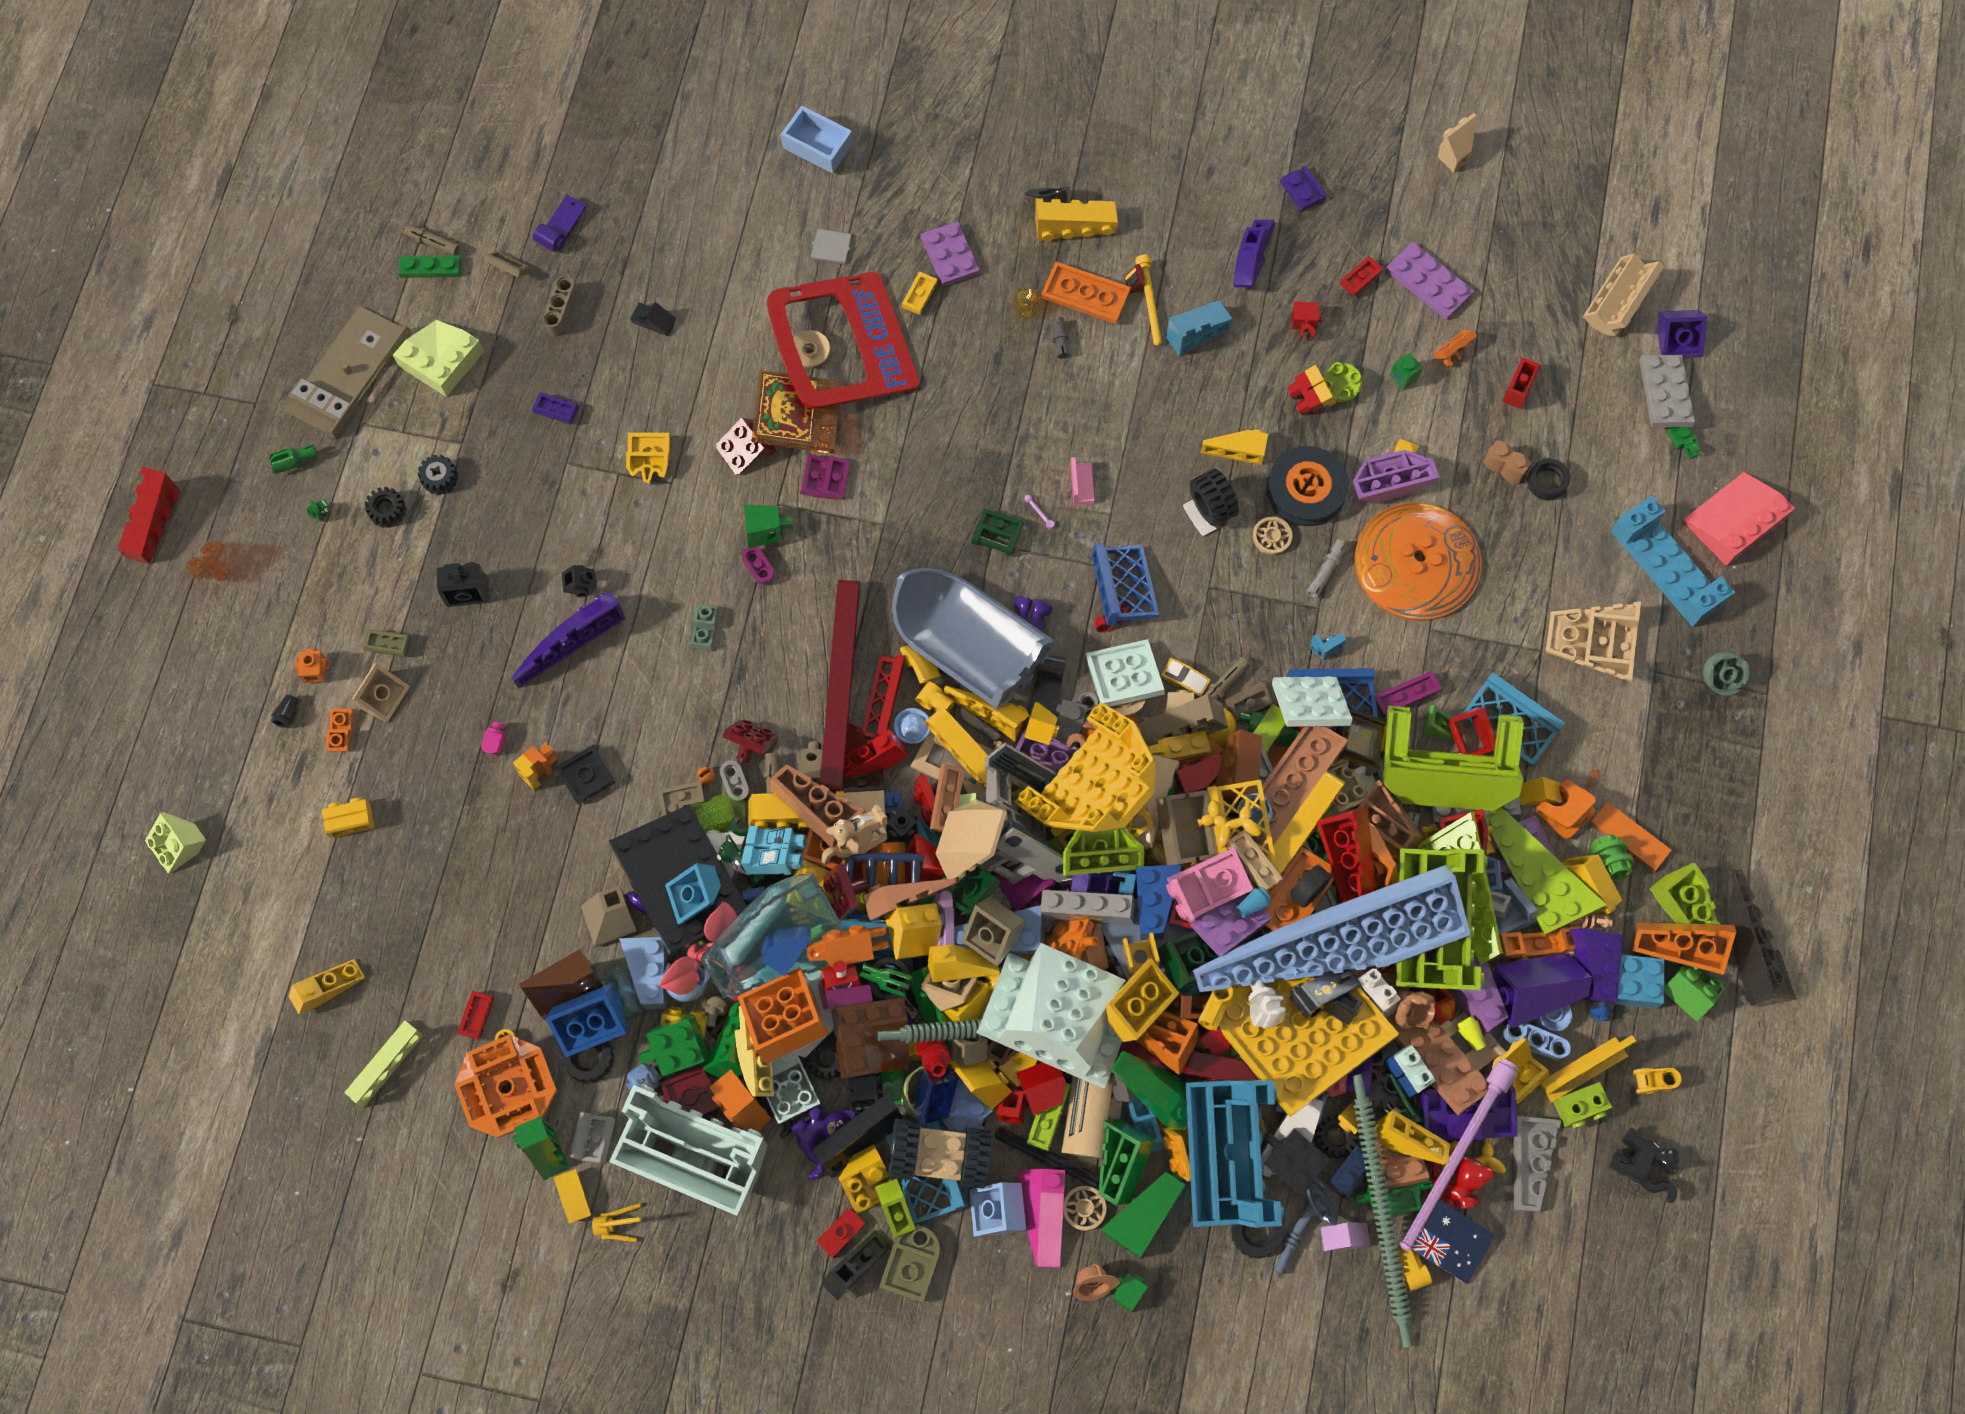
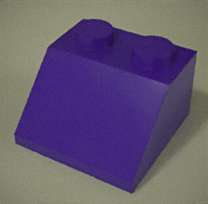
[1657,310,1707,357]

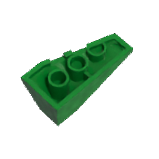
[1111,1051,1188,1129]

